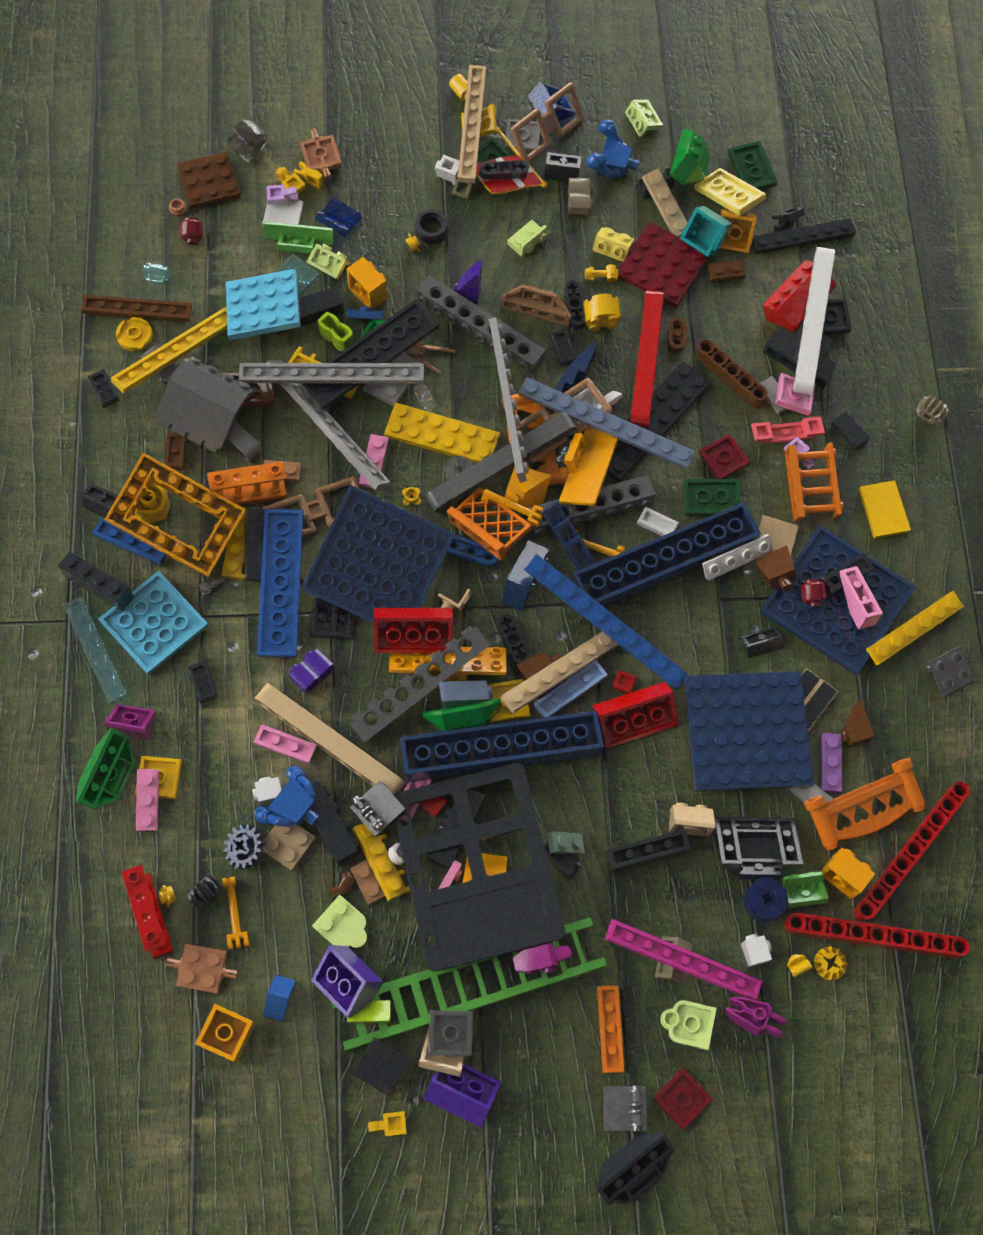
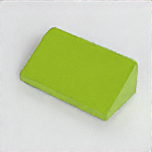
[347,1000,391,1023]

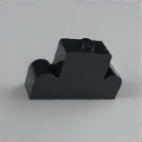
[763,324,836,390]

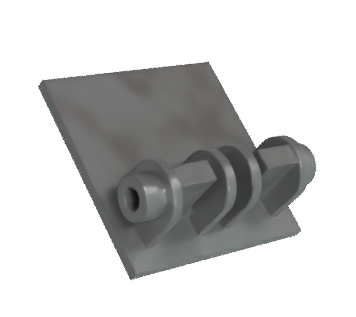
[925,646,974,697]
[350,780,405,836]
[603,1086,647,1131]

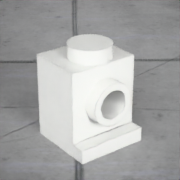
[435,155,459,185]

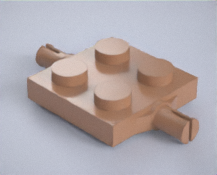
[300,128,342,180]
[166,944,238,993]

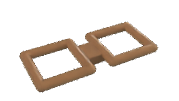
[511,83,585,163]
[517,378,613,463]
[263,477,361,538]

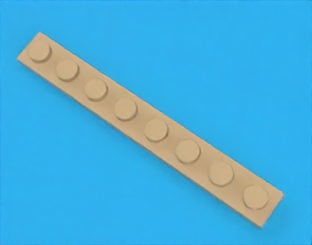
[458,65,486,183]
[501,632,618,713]

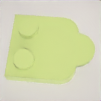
[312,895,367,948]
[661,1000,717,1051]

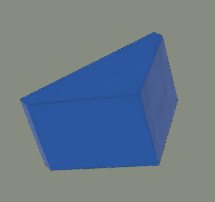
[263,975,296,1022]

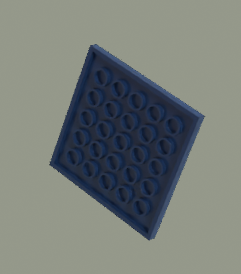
[301,485,455,623]
[760,525,916,676]
[684,671,814,792]

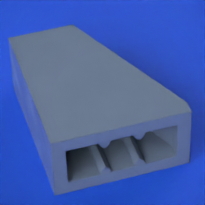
[439,681,493,708]

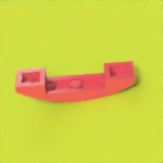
[751,417,825,444]

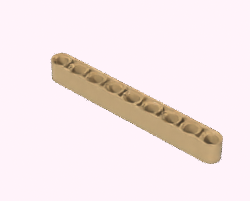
[254,683,406,795]

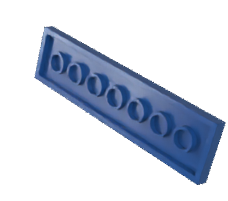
[257,509,303,658]

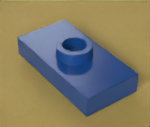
[346,306,384,320]

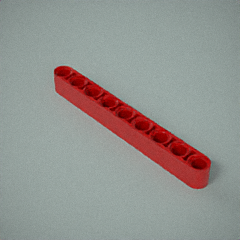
[631,291,664,427]
[853,781,970,922]
[784,913,970,959]

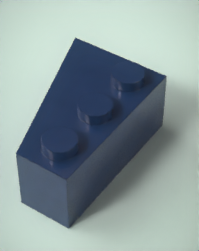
[501,540,549,611]

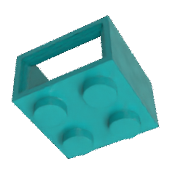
[680,206,732,257]

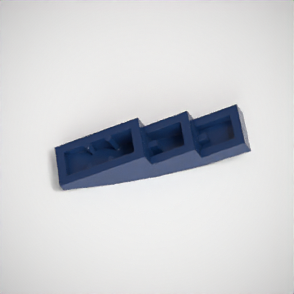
[555,342,597,393]
[541,501,595,571]

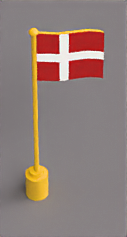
[449,74,547,194]

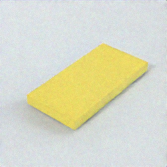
[694,168,766,216]

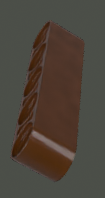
[696,339,768,409]

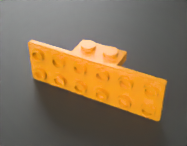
[559,427,618,506]
[389,646,506,689]

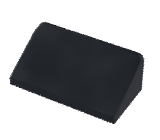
[740,626,784,658]

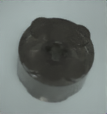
[227,119,267,162]

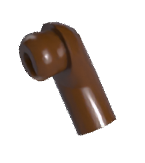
[329,871,354,898]

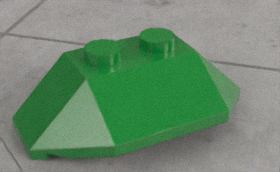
[670,129,710,185]
[422,698,501,732]
[76,728,136,810]

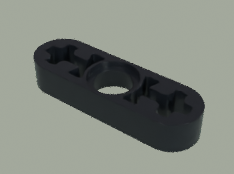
[479,160,529,180]
[564,280,585,329]
[498,614,530,665]

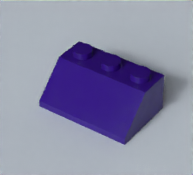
[311,945,383,1018]
[423,1064,501,1127]

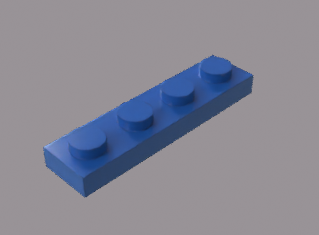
[92,517,167,566]

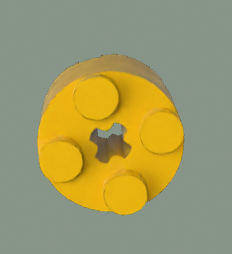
[583,294,621,331]
[134,482,170,523]

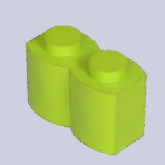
[318,312,354,352]

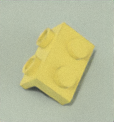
[593,227,634,262]

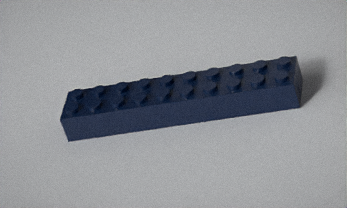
[572,502,761,607]
[400,711,604,783]

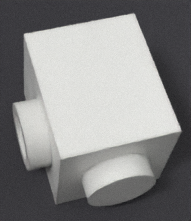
[252,777,282,806]
[741,934,772,968]

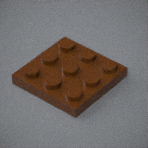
[177,152,241,210]

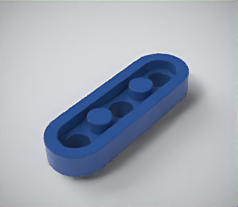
[447,535,498,567]

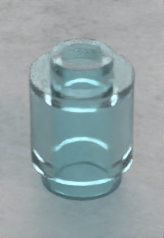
[142,262,170,282]

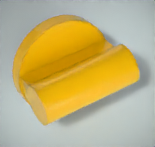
[787,954,812,978]

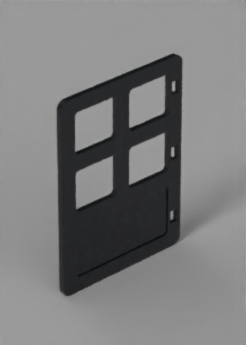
[394,763,566,972]

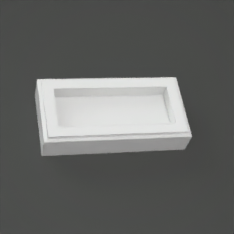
[637,507,679,536]

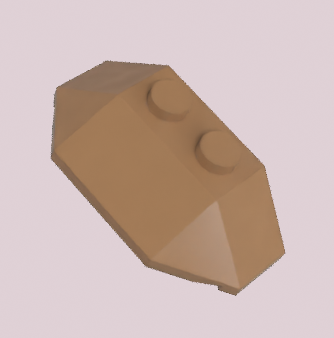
[501,284,571,326]

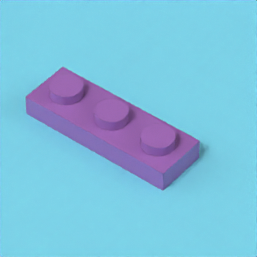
[820,733,842,793]

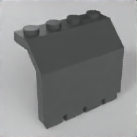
[155,357,255,453]

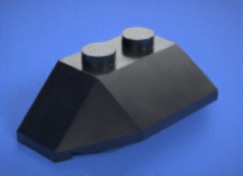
[595,1132,675,1205]

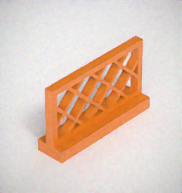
[447,487,532,561]

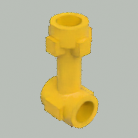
[585,265,619,282]

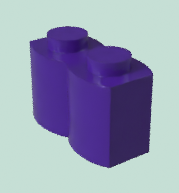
[289,649,334,694]

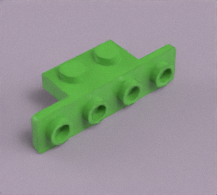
[263,222,333,254]

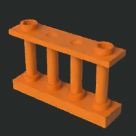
[785,442,844,522]
[207,461,287,505]

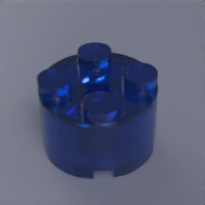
[743,878,788,923]

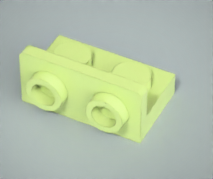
[625,100,663,137]
[507,220,547,257]
[307,243,350,280]

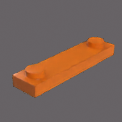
[597,986,624,1073]

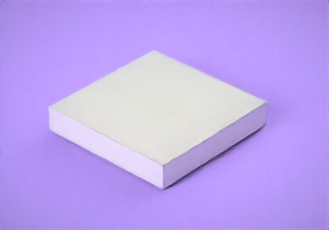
[262,199,303,228]

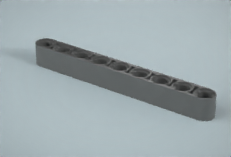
[139,346,263,463]
[425,412,577,513]

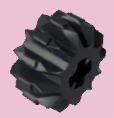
[188,875,223,909]

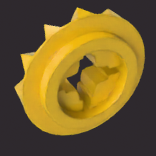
[814,946,848,980]

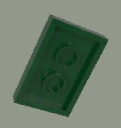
[727,141,778,190]
[683,479,741,516]

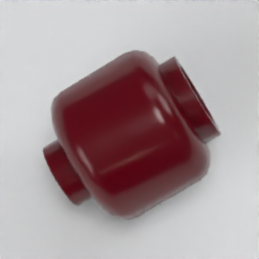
[180,217,203,245]
[800,579,827,607]

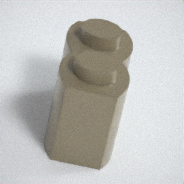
[568,178,594,215]

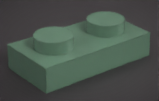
[547,832,585,855]

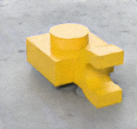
[293,161,324,190]
[368,1111,407,1137]

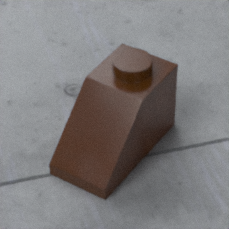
[841,700,875,747]

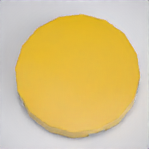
[116,317,153,352]

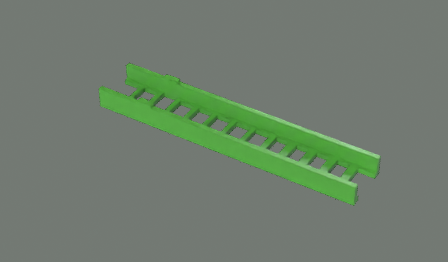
[332,917,607,1052]

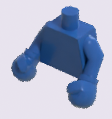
[586,119,639,179]
[254,766,320,827]

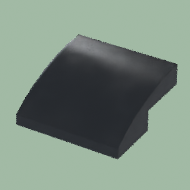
[309,598,353,639]
[351,1037,410,1096]

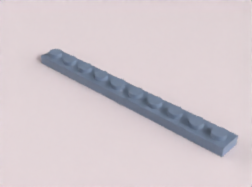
[519,377,695,469]

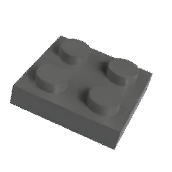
[428,1010,473,1056]

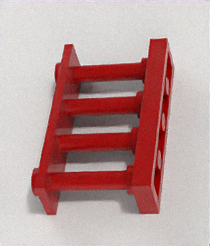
[121,865,173,959]

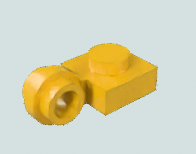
[275,167,306,193]

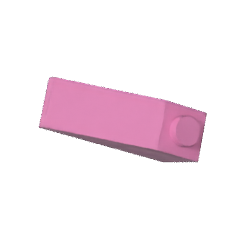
[839,566,883,629]

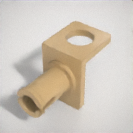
[437,588,472,612]

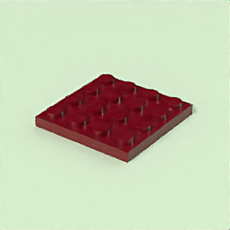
[618,222,709,308]

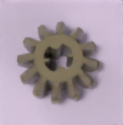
[916,395,949,426]

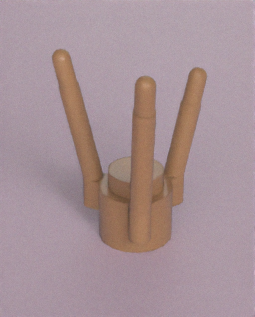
[409,342,455,374]

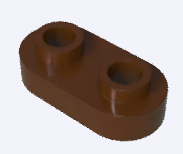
[668,317,687,352]

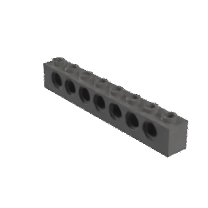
[417,275,546,374]
[506,475,656,541]
[350,626,490,742]

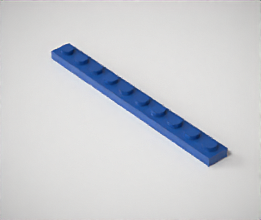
[524,554,688,689]

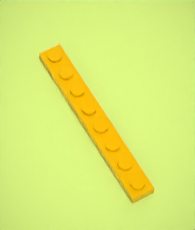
[111,307,227,394]

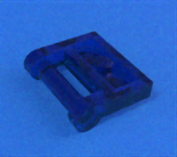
[315,197,362,238]

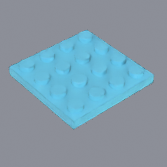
[226,269,301,340]
[98,571,209,675]

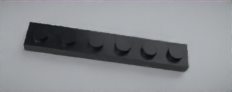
[751,218,856,254]

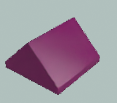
[104,704,155,740]

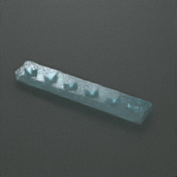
[63,596,128,705]

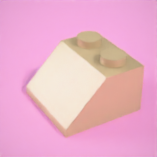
[669,803,715,837]

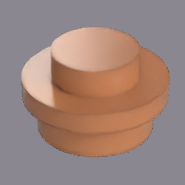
[169,198,187,216]

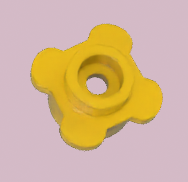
[406,233,421,252]
[402,487,421,506]
[159,885,176,908]

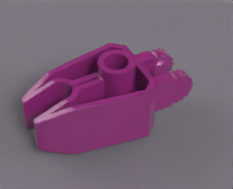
[513,943,573,974]
[725,997,786,1037]

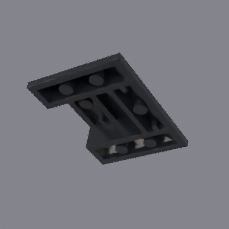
[714,817,803,880]

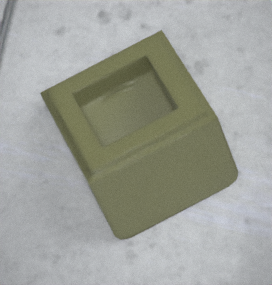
[452,177,475,199]

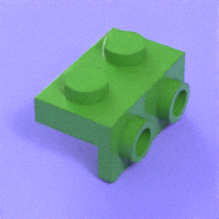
[782,871,829,908]

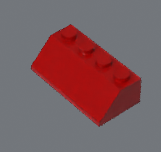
[763,260,837,331]
[374,608,453,653]
[592,682,679,749]

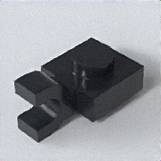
[772,206,805,230]

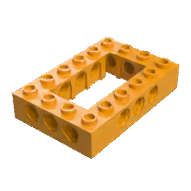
[104,453,246,578]

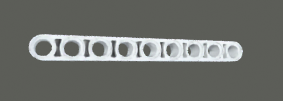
[793,247,835,395]

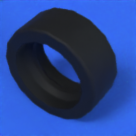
[415,209,448,244]

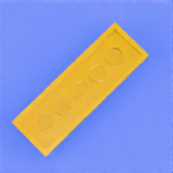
[384,402,500,463]

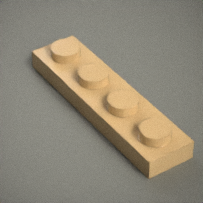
[642,168,688,237]

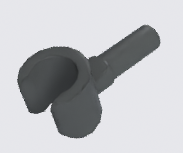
[199,577,226,595]

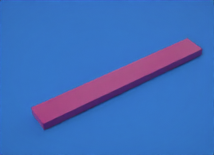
[605,919,762,1001]

